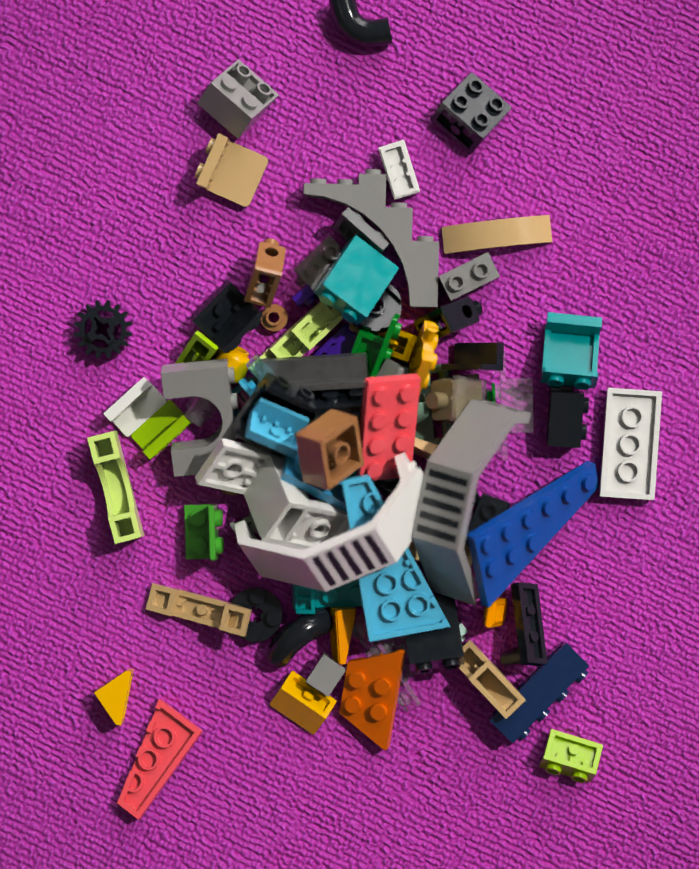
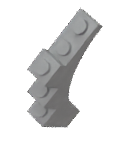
[304,169,439,308]

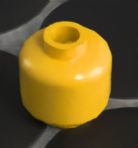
[214,346,251,384]

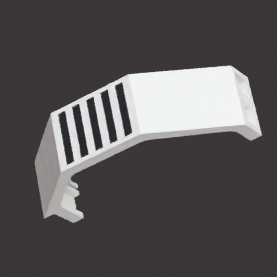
[234,452,424,592]

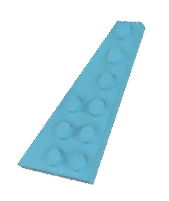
[341,474,451,642]

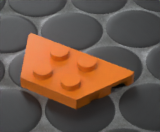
[339,649,406,750]

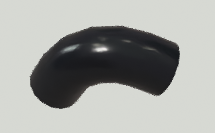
[329,0,393,47]
[266,608,333,667]

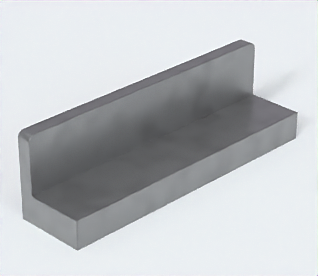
[256,352,369,391]

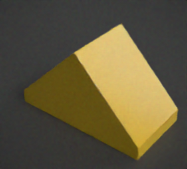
[378,331,418,363]
[94,669,134,726]

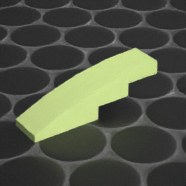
[249,301,343,379]

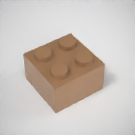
[295,409,364,491]

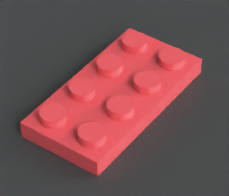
[356,373,421,481]

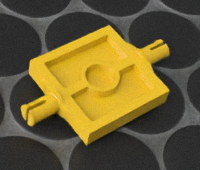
[407,320,438,394]

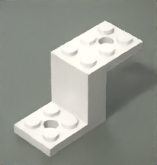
[195,438,349,549]

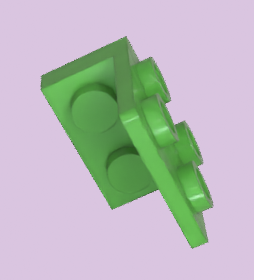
[184,504,224,561]

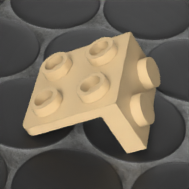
[194,133,268,207]

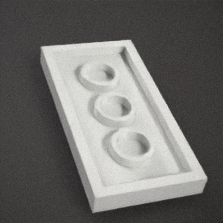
[599,388,662,500]

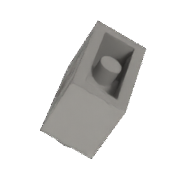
[438,252,500,302]

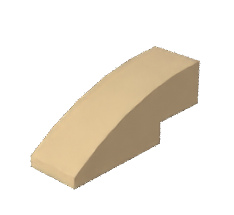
[459,639,526,719]

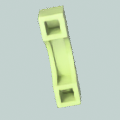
[87,431,144,544]

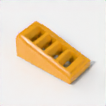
[483,597,508,628]
[329,607,356,665]

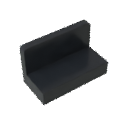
[441,343,504,371]

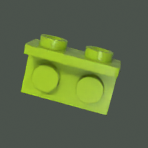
[539,729,603,783]

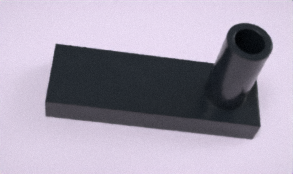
[500,582,548,667]

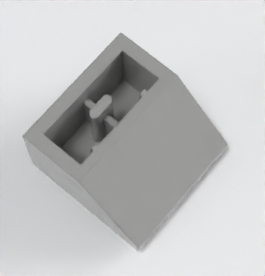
[197,59,279,139]

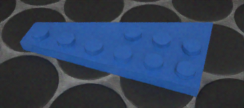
[467,461,599,608]

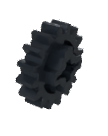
[74,300,133,359]

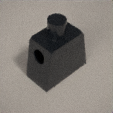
[413,296,483,340]

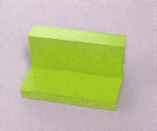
[131,400,192,460]

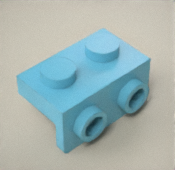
[245,398,309,458]

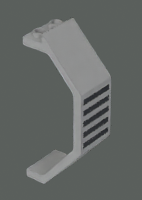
[412,399,531,606]

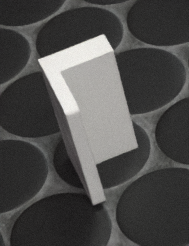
[103,377,167,437]

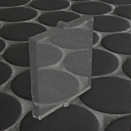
[450,375,486,421]

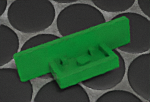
[351,314,403,378]

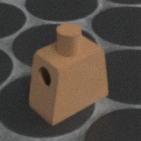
[244,238,286,308]

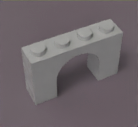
[161,358,238,477]

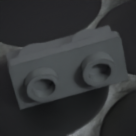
[332,207,390,254]

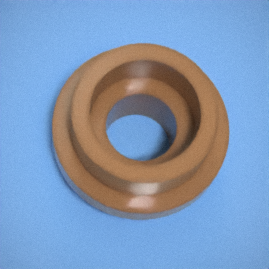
[261,304,288,331]

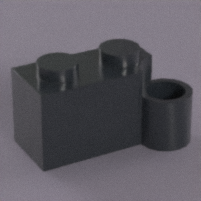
[546,385,589,448]

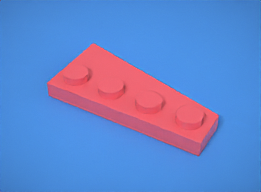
[117,699,203,820]

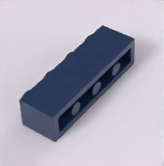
[488,640,589,744]

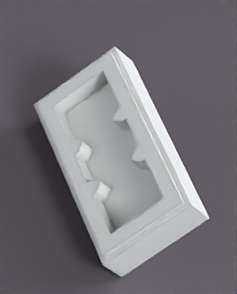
[378,140,420,200]

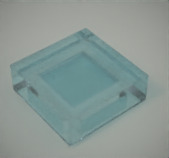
[246,354,275,381]

